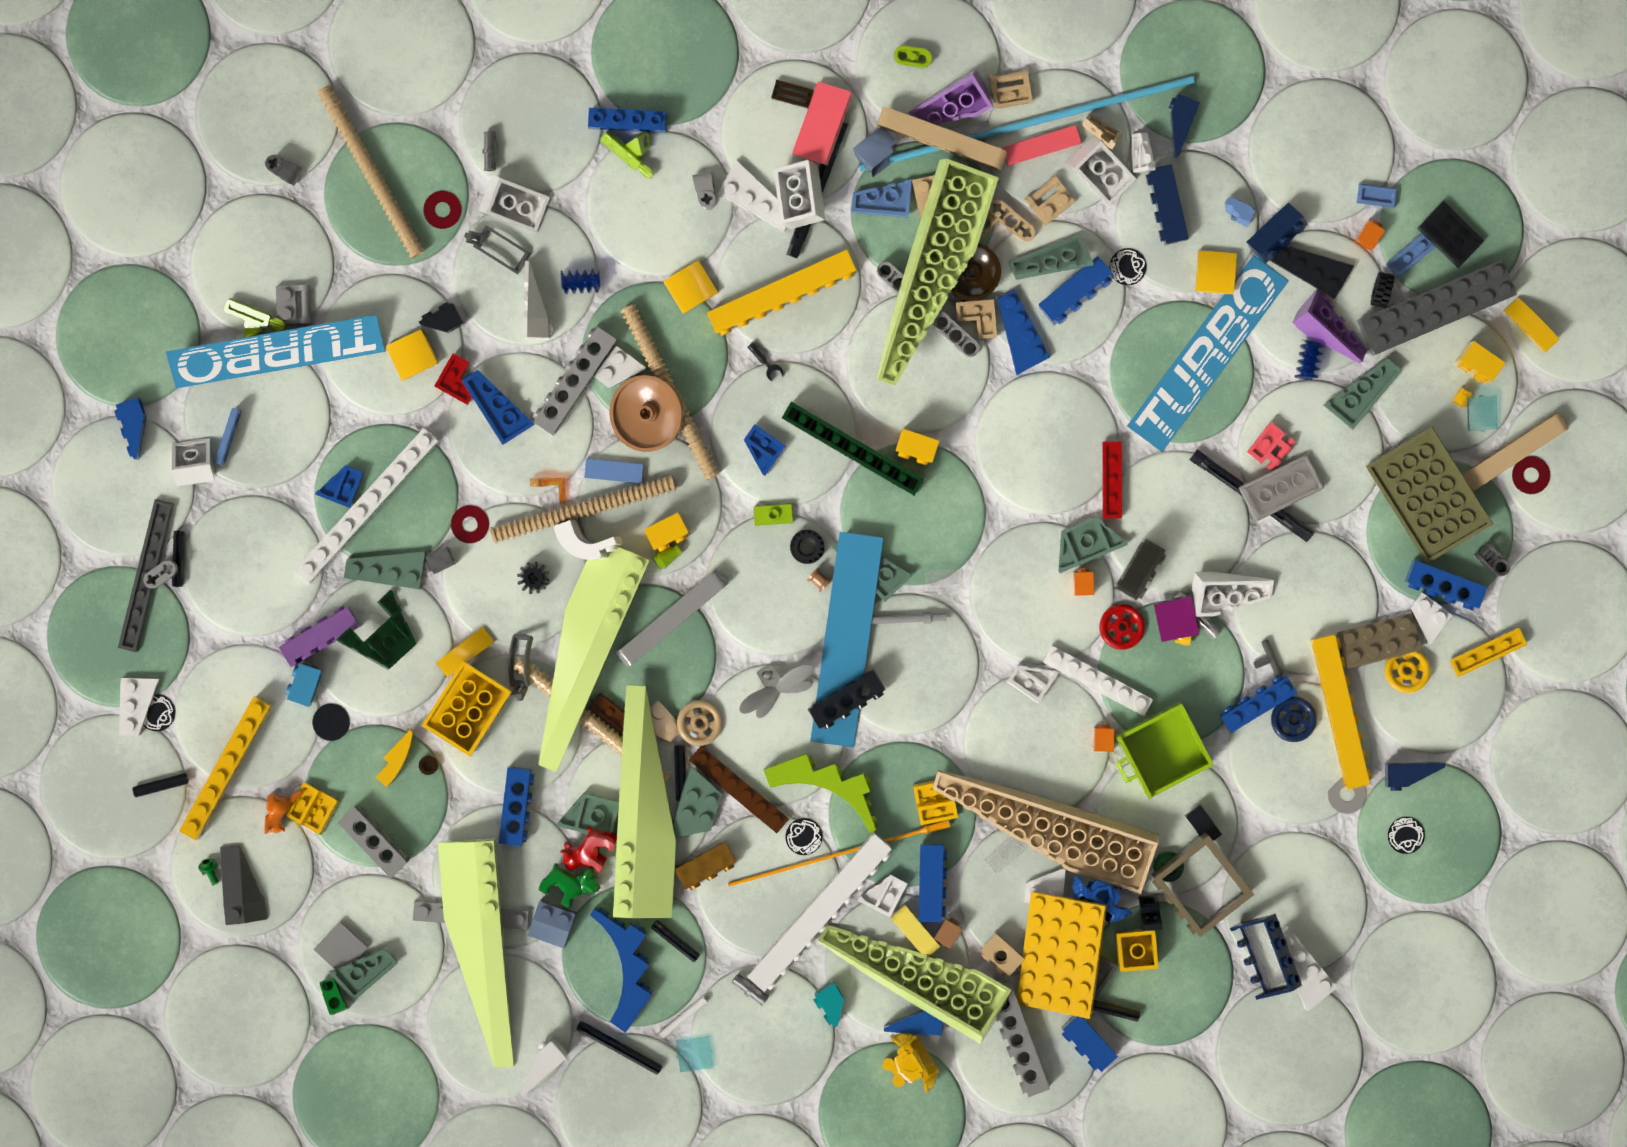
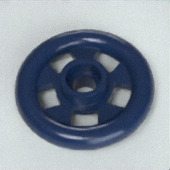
[1271,696,1317,742]

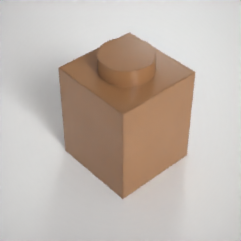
[933,917,962,949]

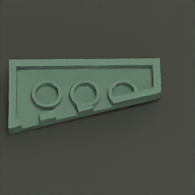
[832,541,913,602]

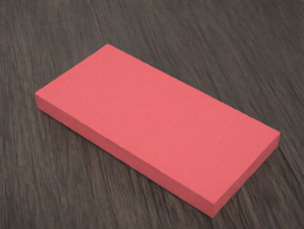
[792,82,854,166]

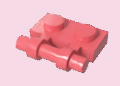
[1247,422,1296,471]

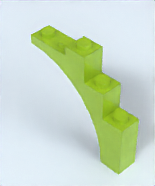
[764,753,879,833]

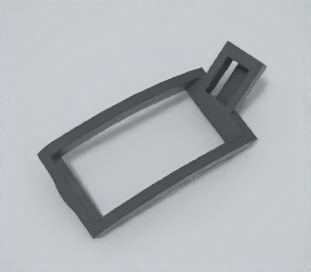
[464,225,531,275]
[508,634,533,701]

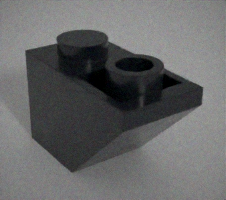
[419,302,465,333]

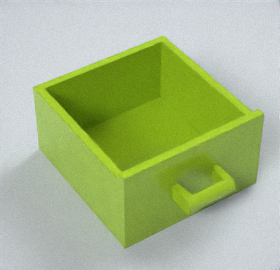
[1114,702,1214,799]

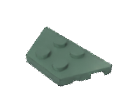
[1058,516,1128,573]
[673,766,722,837]
[557,793,619,836]

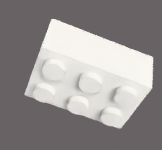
[774,160,825,229]

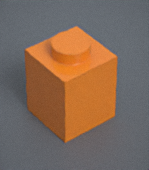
[1355,220,1385,251]
[1073,568,1094,596]
[1093,724,1114,752]

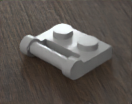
[276,285,312,324]

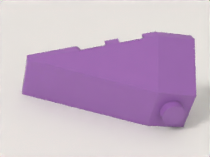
[908,69,993,125]
[1292,289,1367,364]

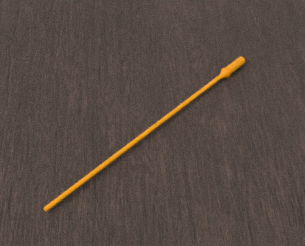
[728,820,951,887]

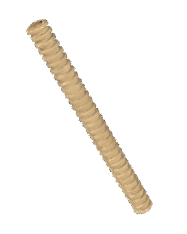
[317,86,425,258]
[620,304,720,480]
[490,475,677,543]
[514,657,670,783]

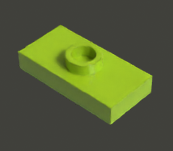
[753,504,793,526]

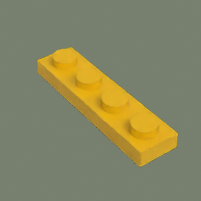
[1449,627,1527,677]

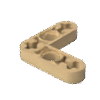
[979,199,1035,243]

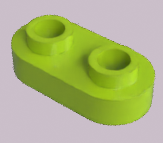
[894,45,932,69]

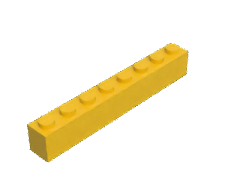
[707,250,857,336]
[1310,634,1372,790]
[179,696,273,840]

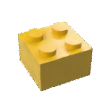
[1455,341,1506,384]
[895,429,939,466]
[644,512,690,552]
[1115,929,1159,972]

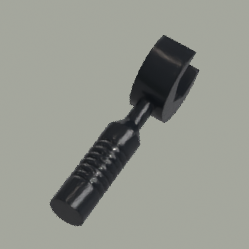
[747,342,783,381]

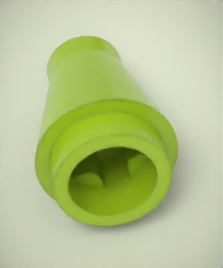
[652,545,682,570]

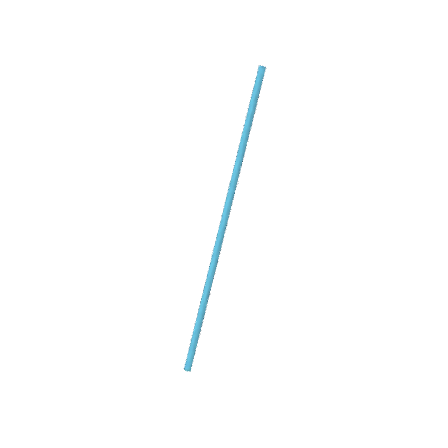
[859,76,1195,171]

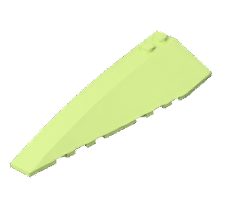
[817,925,1012,1044]

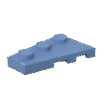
[851,179,912,218]

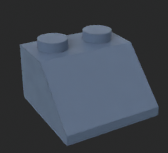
[528,900,577,948]

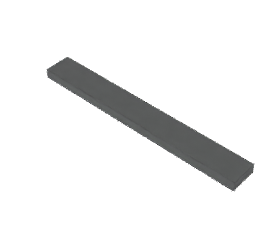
[118,499,174,652]

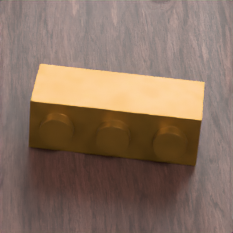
[675,840,737,890]

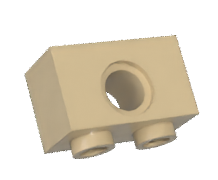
[980,932,1024,976]

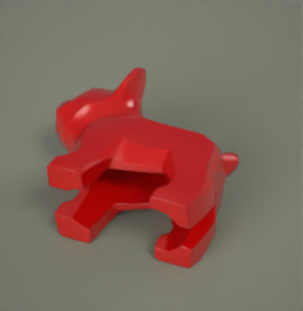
[560,827,617,873]

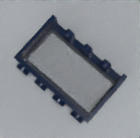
[1230,913,1302,1000]

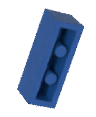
[1061,1016,1118,1072]

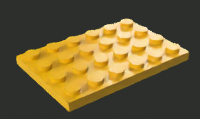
[1017,891,1107,1019]

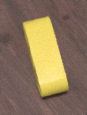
[891,905,941,957]

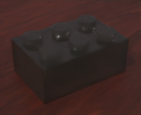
[1114,539,1167,600]

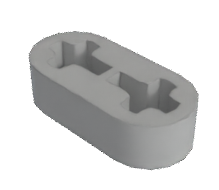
[143,561,178,588]

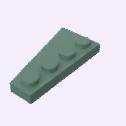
[1009,234,1094,280]
[1323,358,1402,430]
[344,551,426,589]

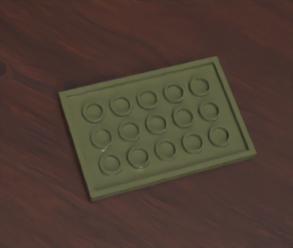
[1366,426,1494,564]

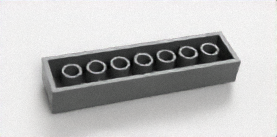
[1357,260,1517,356]

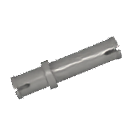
[1173,591,1221,640]

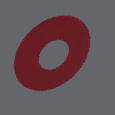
[423,191,462,229]
[1512,456,1550,494]
[451,505,489,543]

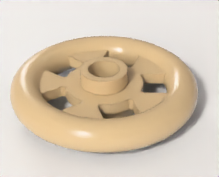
[677,700,722,746]

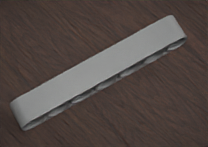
[877,262,979,358]
[615,569,729,668]

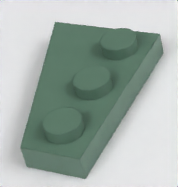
[329,948,398,1001]

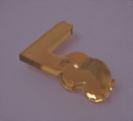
[530,477,566,504]

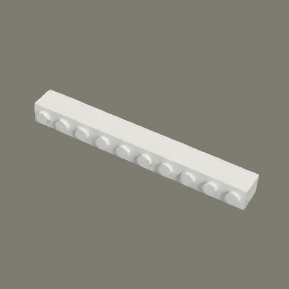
[294,428,440,583]
[747,832,892,992]

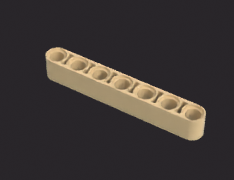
[877,107,1008,171]
[1463,412,1569,491]

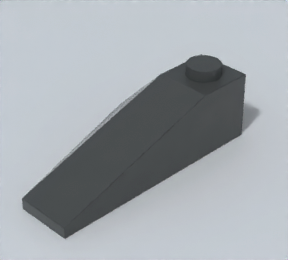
[220,845,267,925]

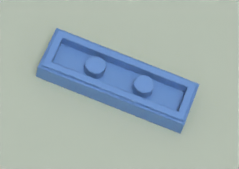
[1386,233,1435,279]
[214,408,241,465]
[584,459,644,483]

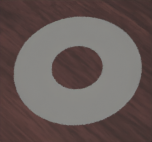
[1328,777,1366,814]

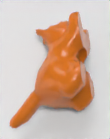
[264,790,304,834]

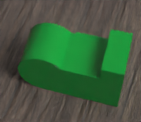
[319,977,349,1015]

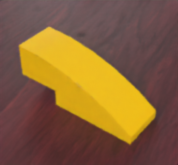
[1503,298,1560,353]
[436,627,495,678]
[376,729,414,787]

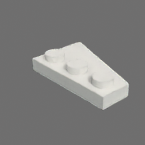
[119,678,160,736]

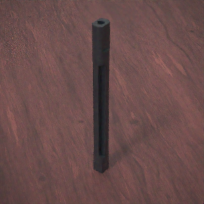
[786,122,849,259]
[1189,449,1315,542]

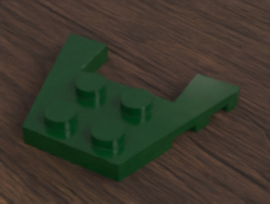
[336,590,417,670]

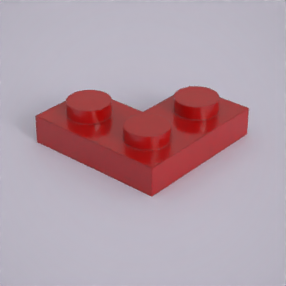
[434,353,472,405]

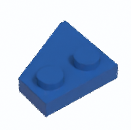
[744,424,786,476]
[315,465,364,508]

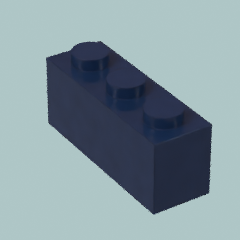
[1246,203,1308,264]

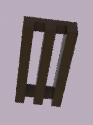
[771,80,813,109]

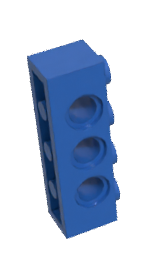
[588,108,667,133]
[1405,560,1487,611]
[498,766,535,846]

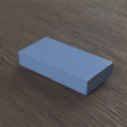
[1356,184,1397,208]

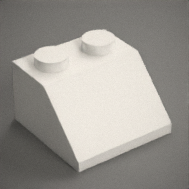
[172,438,215,486]

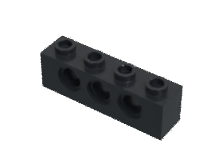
[808,668,886,730]

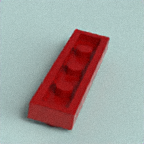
[1102,442,1122,519]

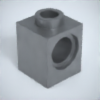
[424,547,456,574]

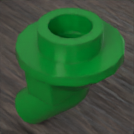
[198,858,219,886]

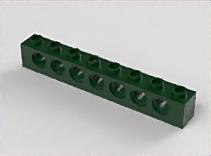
[782,402,924,496]

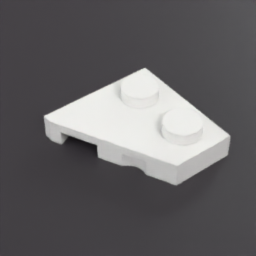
[1024,868,1066,903]
[857,874,908,918]

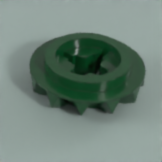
[1153,851,1184,882]

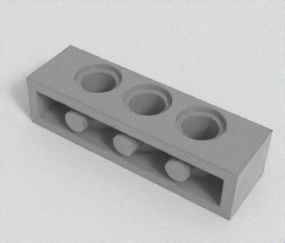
[338,806,409,878]

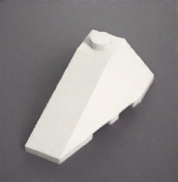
[523,261,553,339]
[1192,572,1274,617]

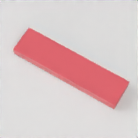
[1002,125,1081,166]

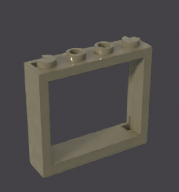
[1151,832,1255,937]

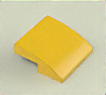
[1195,250,1237,294]
[663,260,718,314]
[386,329,439,381]
[913,780,958,825]
[285,782,340,835]

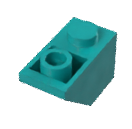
[813,981,844,1028]

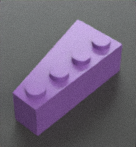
[279,606,361,667]

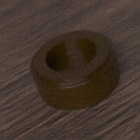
[419,756,438,775]

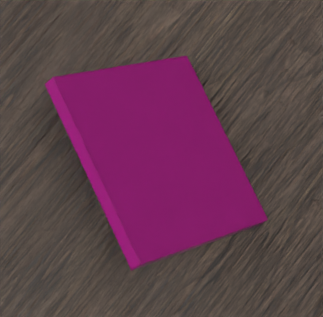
[1154,597,1199,642]

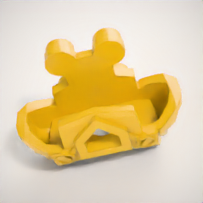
[882,1033,939,1093]

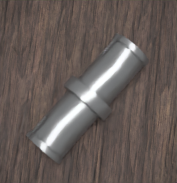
[482,131,497,171]
[731,973,769,1006]

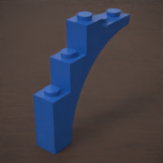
[590,907,652,1033]

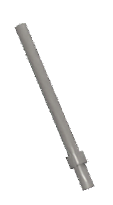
[871,612,946,624]

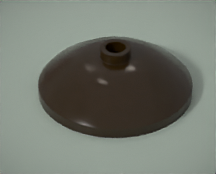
[951,243,1001,301]

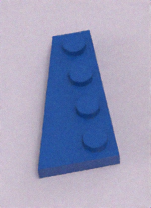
[997,289,1050,375]
[461,370,535,445]

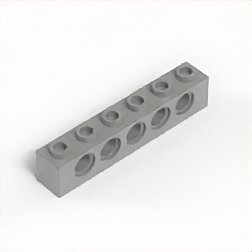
[533,327,618,436]
[996,979,1050,1097]

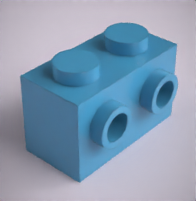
[286,663,323,707]

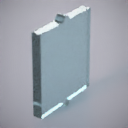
[1467,395,1498,432]
[676,1036,713,1072]

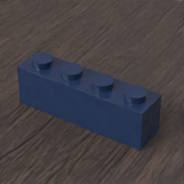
[1145,164,1189,246]

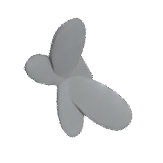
[739,663,814,718]

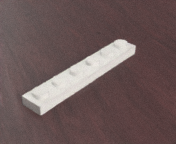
[1043,645,1153,716]

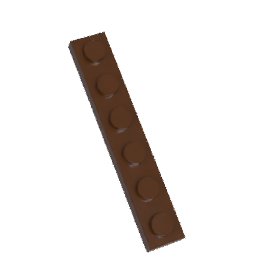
[689,746,789,834]

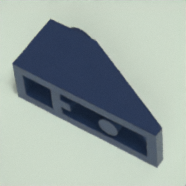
[1168,94,1200,158]
[1385,762,1445,791]

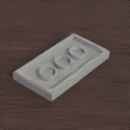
[1239,454,1324,522]

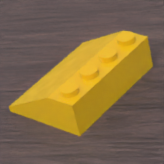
[421,661,512,757]

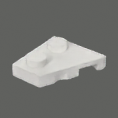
[1131,133,1155,173]
[594,346,646,388]
[1410,592,1453,645]
[1006,665,1059,703]

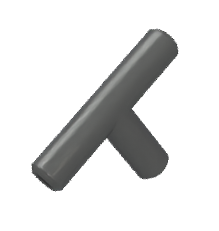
[1253,640,1283,677]

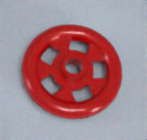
[1099,604,1145,650]

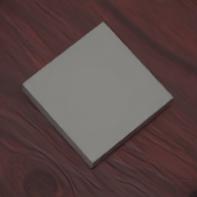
[314,921,368,969]

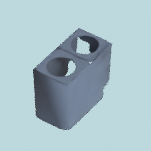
[853,127,895,177]

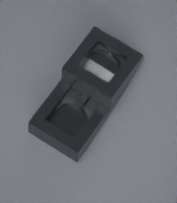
[1184,804,1222,841]
[1138,895,1162,931]

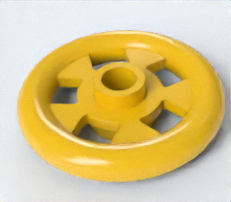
[1384,651,1431,693]

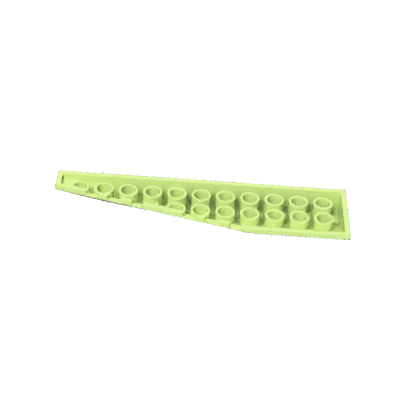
[877,159,999,386]
[539,539,650,772]
[613,685,676,918]
[438,838,514,1068]

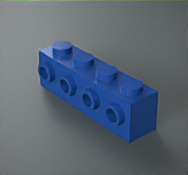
[1038,256,1114,326]
[1219,675,1297,733]
[918,843,947,922]

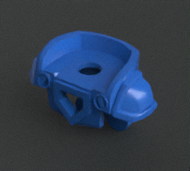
[1072,876,1132,924]

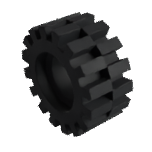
[1370,271,1395,309]
[790,530,824,564]

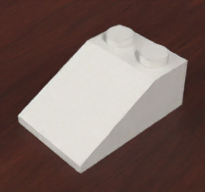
[1066,135,1136,206]
[478,175,550,233]
[520,1037,569,1096]

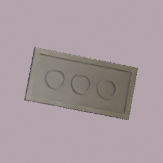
[1337,613,1422,670]

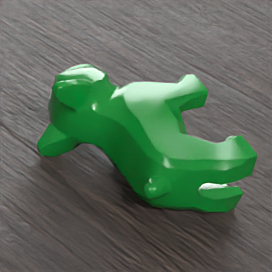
[538,863,600,908]

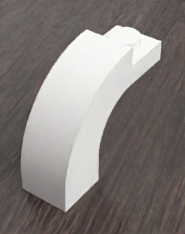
[553,520,623,560]

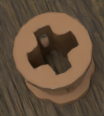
[807,567,832,592]

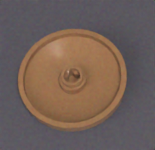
[609,375,684,452]

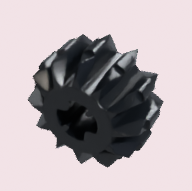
[517,562,550,594]

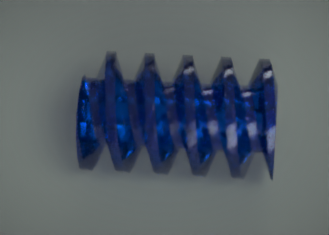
[561,269,600,294]
[1294,340,1325,381]

